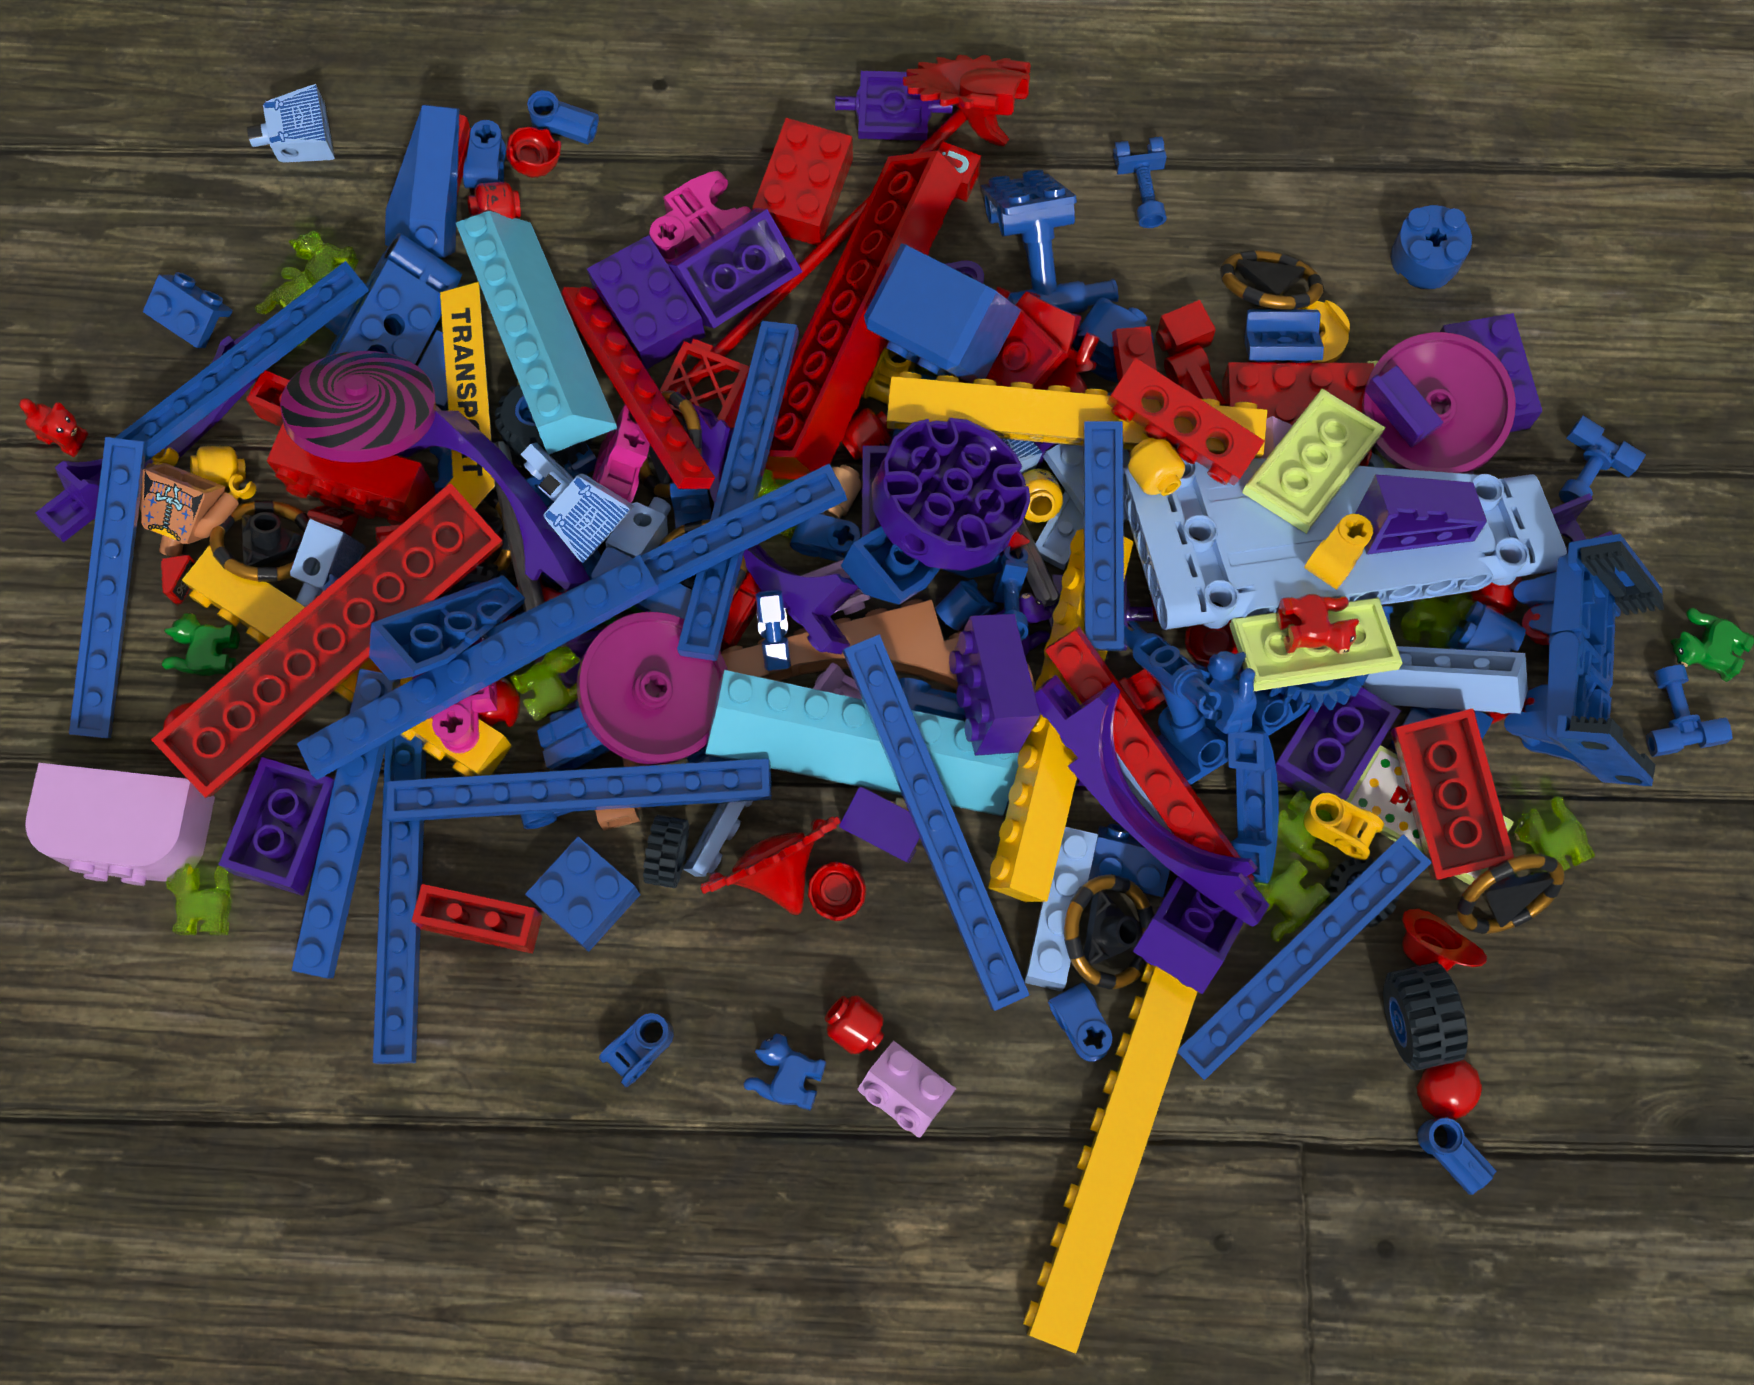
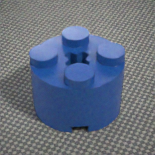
[1391,205,1472,289]
[1072,298,1155,383]
[1446,601,1526,652]

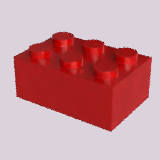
[752,118,853,246]

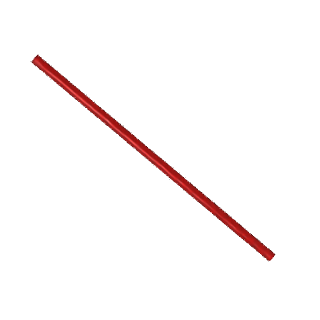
[671,109,967,396]

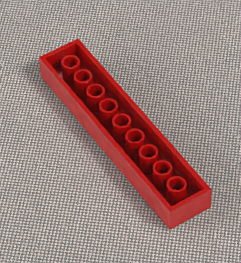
[765,150,963,480]
[151,483,503,798]

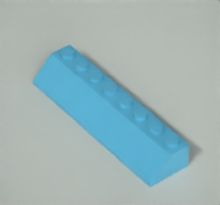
[456,211,617,455]
[705,670,1022,816]

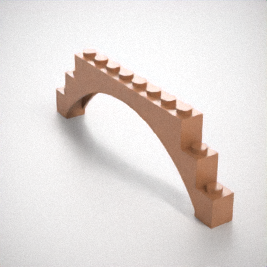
[595,599,1036,831]

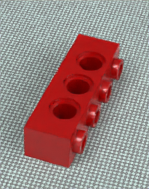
[1107,358,1265,486]

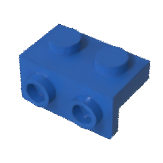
[143,272,233,348]
[1244,309,1324,363]
[1088,824,1170,897]

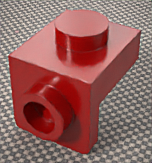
[1118,669,1166,716]

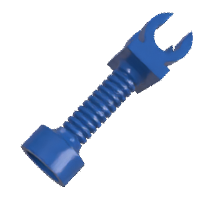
[1113,137,1167,228]
[992,546,1028,641]

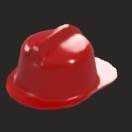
[1402,909,1487,972]

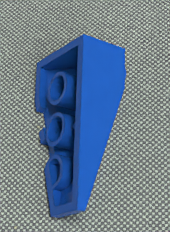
[385,105,459,258]
[841,526,940,605]
[369,575,525,681]

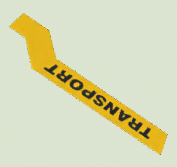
[440,282,495,509]

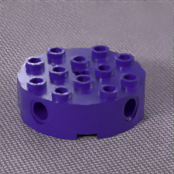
[872,418,1030,571]

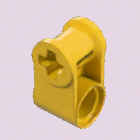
[861,341,916,405]
[1304,514,1373,590]
[1304,793,1384,860]

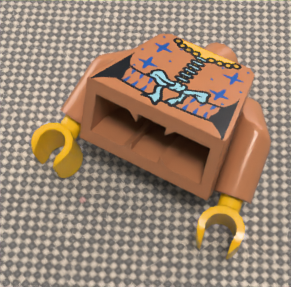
[139,447,256,557]

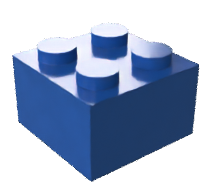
[525,837,641,952]

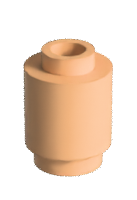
[822,465,862,519]

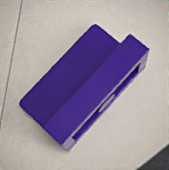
[1365,365,1444,448]
[839,787,920,863]

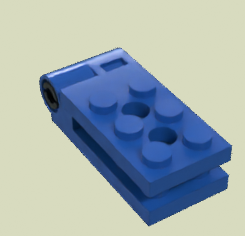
[326,233,462,364]

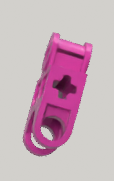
[650,171,752,264]
[592,405,650,503]
[412,637,497,753]

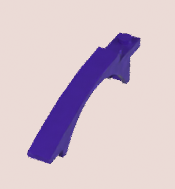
[35,323,261,543]
[692,404,859,655]
[395,406,590,590]
[1034,675,1270,927]

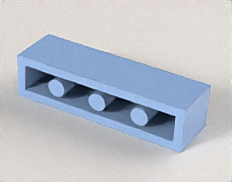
[1364,646,1528,714]
[1024,827,1098,992]

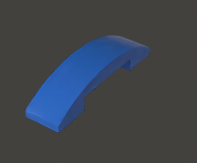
[1228,731,1279,883]

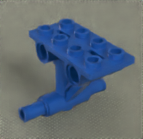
[980,170,1119,313]
[1124,621,1310,785]

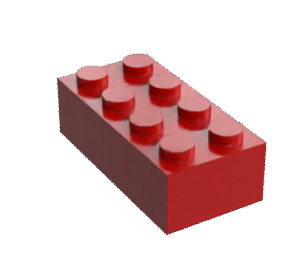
[1222,362,1374,425]
[266,423,436,525]
[1390,708,1514,880]

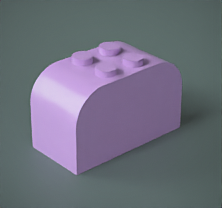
[26,763,215,886]

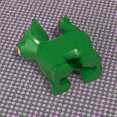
[1670,608,1754,682]
[162,613,240,676]

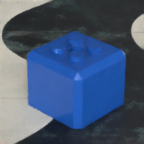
[864,243,1021,384]

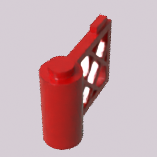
[660,339,750,432]

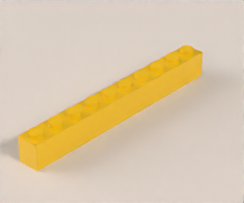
[887,372,1267,458]
[988,528,1134,902]
[182,545,512,777]
[1023,963,1198,1354]

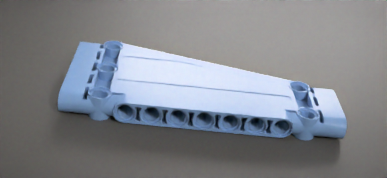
[1123,458,1567,630]

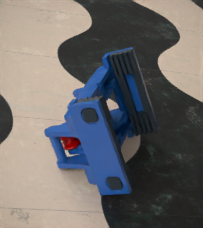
[1504,534,1664,787]

